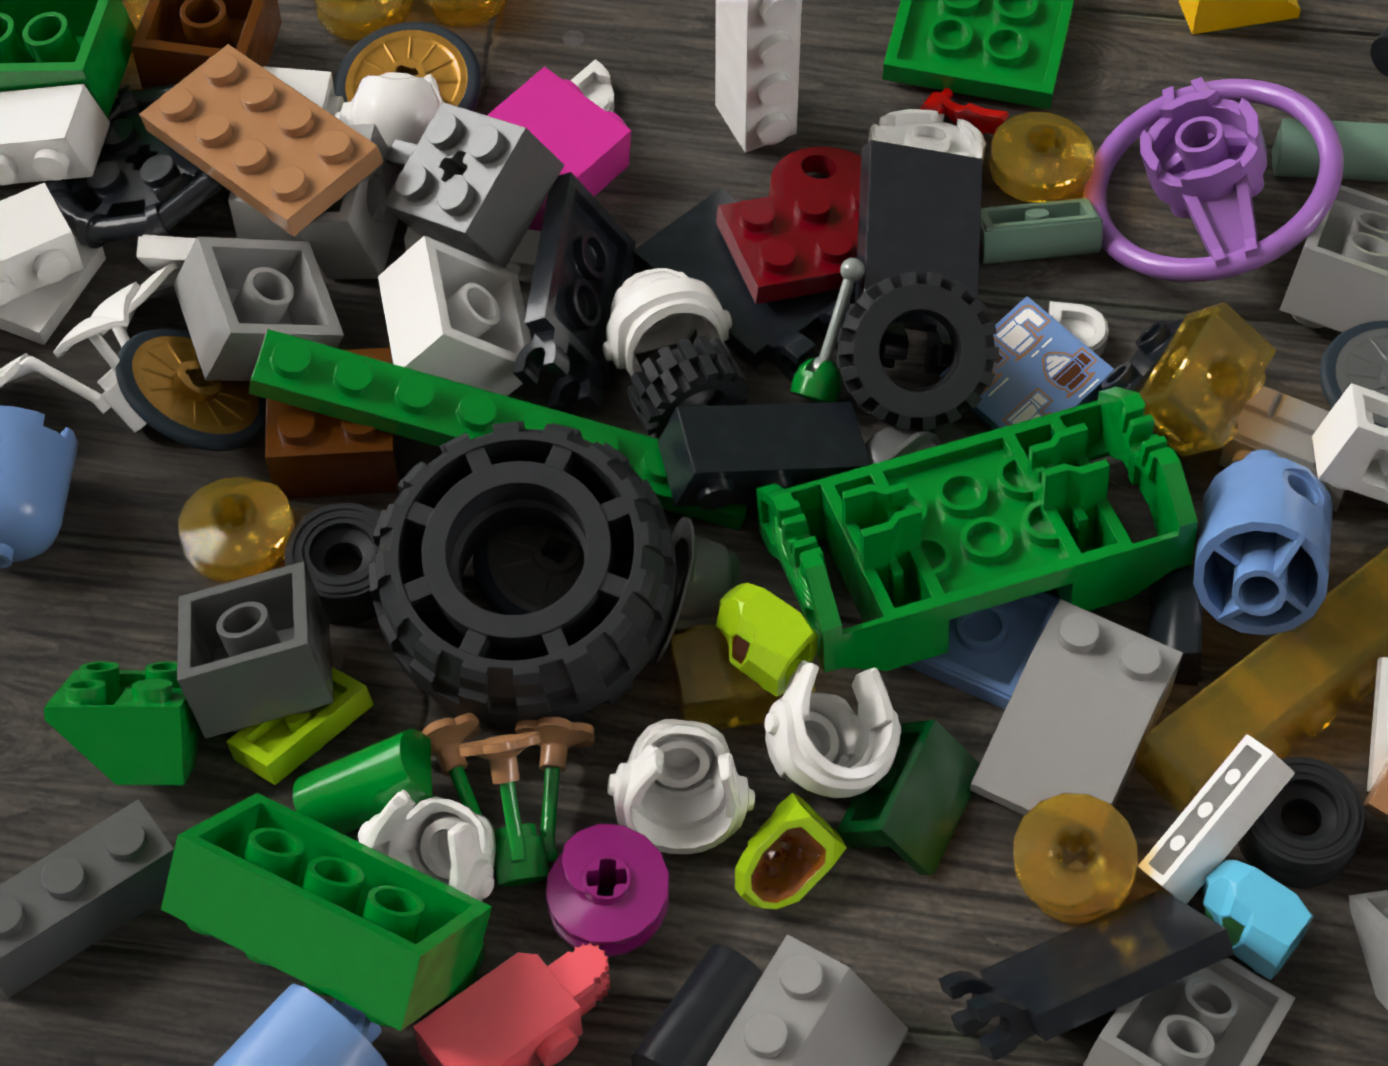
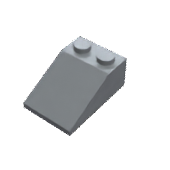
[1279,185,1388,333]
[970,599,1183,847]
[1083,957,1295,1066]

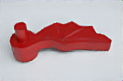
[919,88,1009,135]

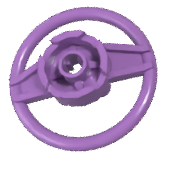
[1083,77,1344,282]

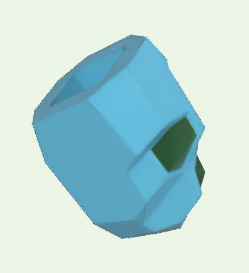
[1202,860,1314,980]

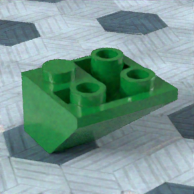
[44,661,200,785]

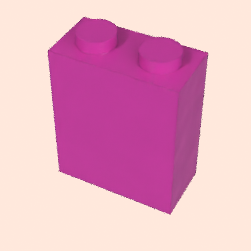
[487,66,631,231]

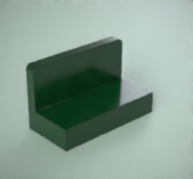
[836,720,980,875]

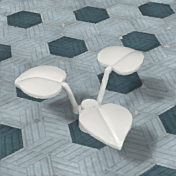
[0,263,181,433]

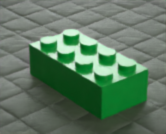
[0,0,137,119]
[161,793,492,1031]

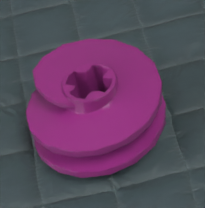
[546,823,669,956]

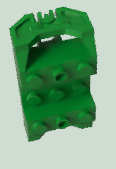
[756,386,1198,673]

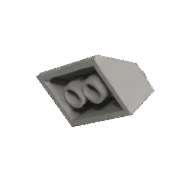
[706,934,908,1066]

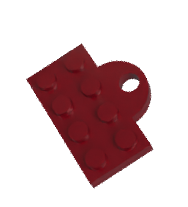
[716,146,982,304]

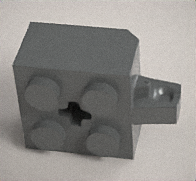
[383,102,564,268]

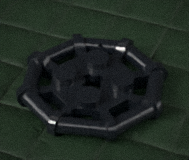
[46,83,228,249]

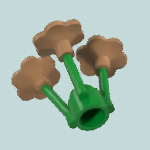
[421,713,595,887]

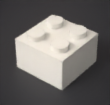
[378,235,531,396]

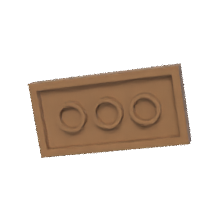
[139,44,384,237]

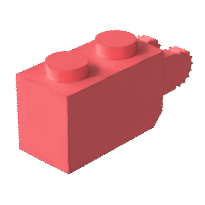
[413,943,610,1066]

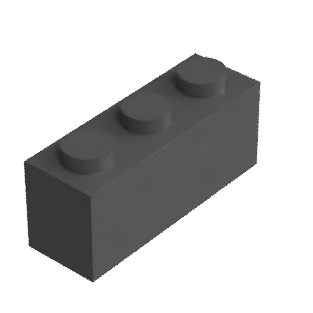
[0,799,174,998]

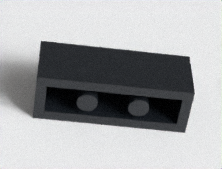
[658,402,871,510]

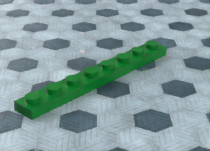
[249,329,747,531]

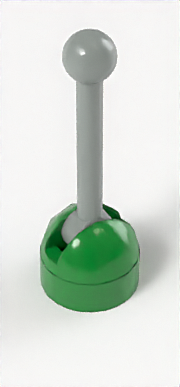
[789,258,865,403]

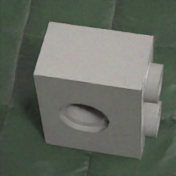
[299,124,399,279]

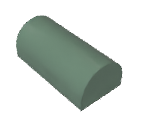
[1272,118,1388,182]
[979,198,1103,265]

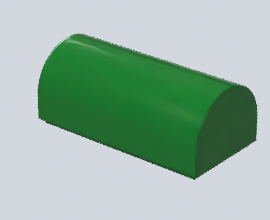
[293,729,433,834]

